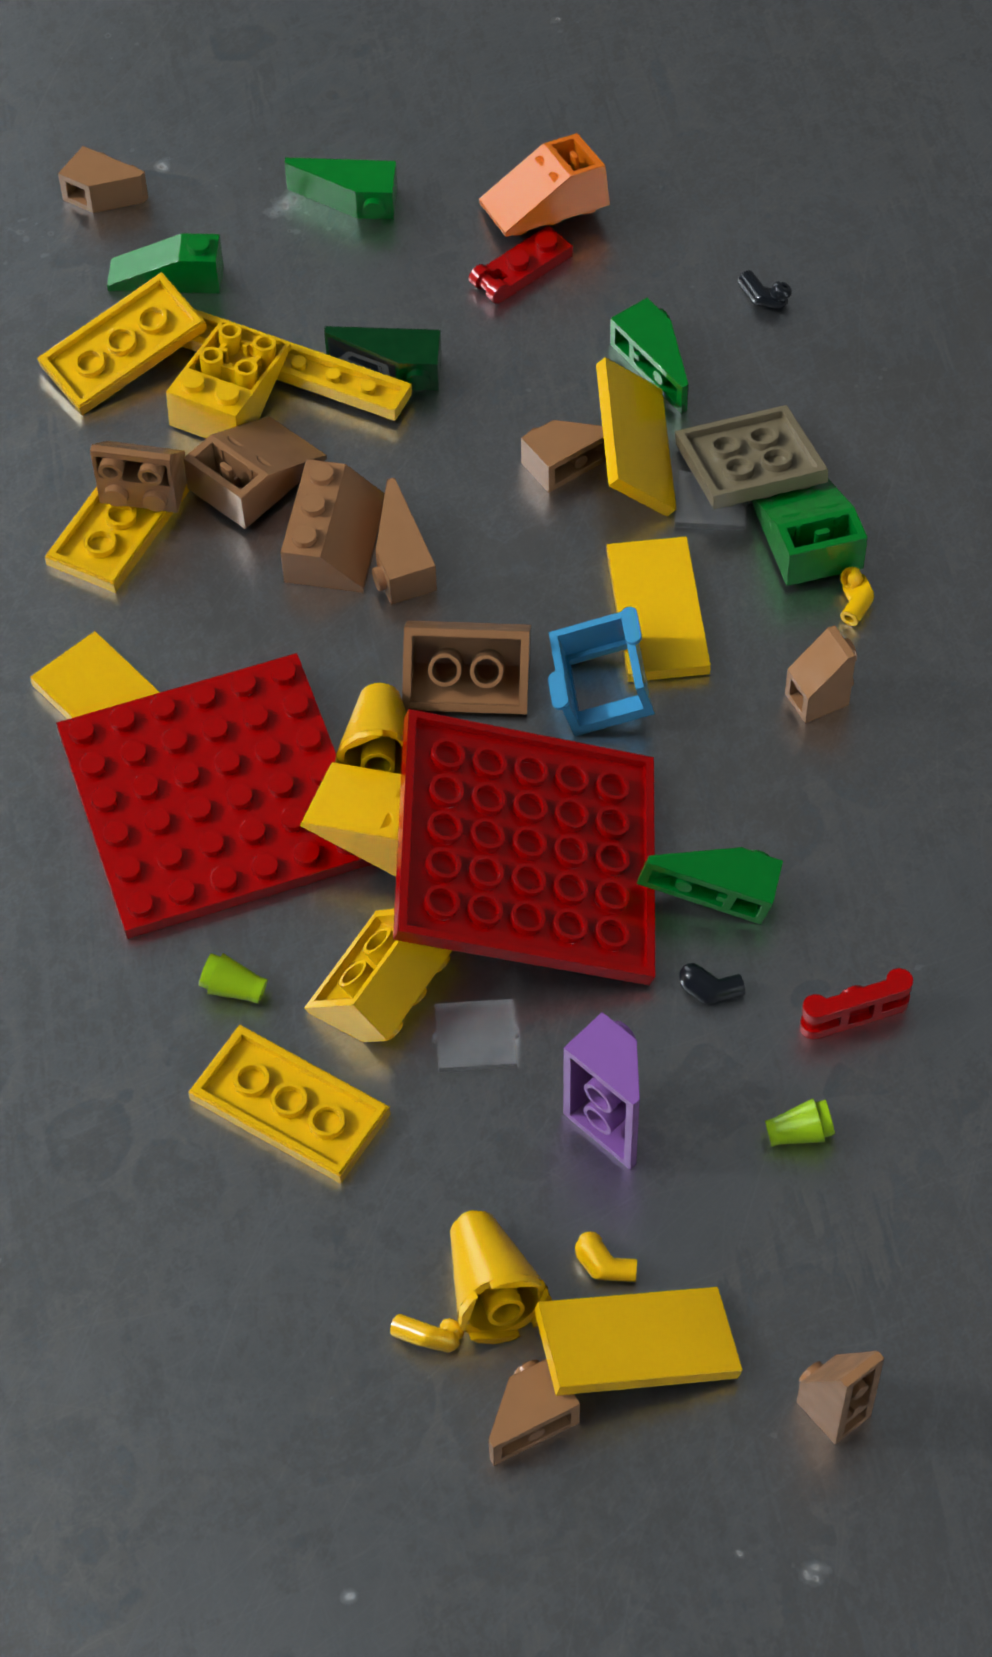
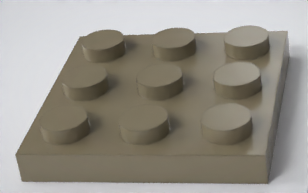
[675,405,828,509]

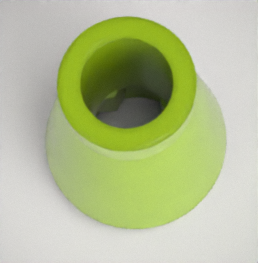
[198,953,268,1004]
[765,1098,835,1147]

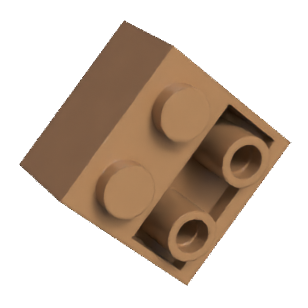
[90,441,187,513]

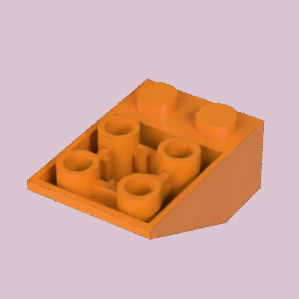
[479,133,610,237]

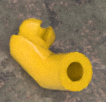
[840,566,875,626]
[575,1231,637,1282]
[390,1314,465,1353]

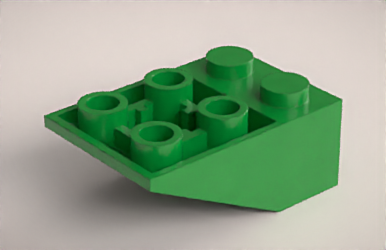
[751,478,868,586]

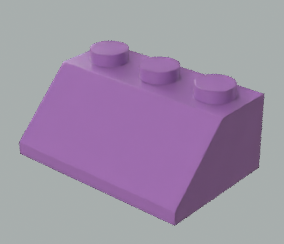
[563,1012,640,1170]

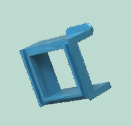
[548,607,655,737]

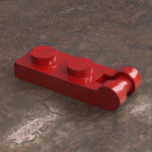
[468,225,573,304]

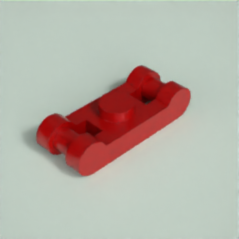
[800,968,913,1040]

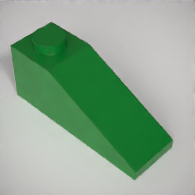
[284,157,398,220]
[107,233,224,294]
[610,298,689,414]
[637,847,783,925]

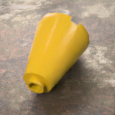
[335,683,406,774]
[450,1210,552,1344]

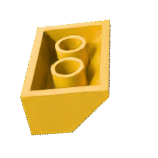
[304,909,452,1042]

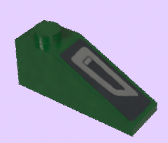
[324,326,442,391]

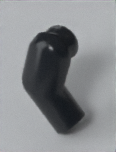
[737,270,792,309]
[679,963,746,1004]

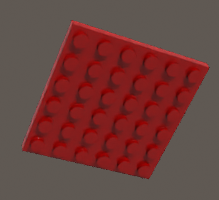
[56,653,372,939]
[393,709,655,986]

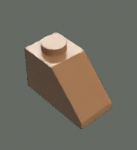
[521,420,606,493]
[489,1359,580,1466]

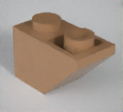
[58,146,149,213]
[785,625,857,724]

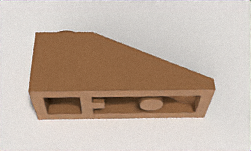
[372,477,437,605]
[796,1351,884,1445]

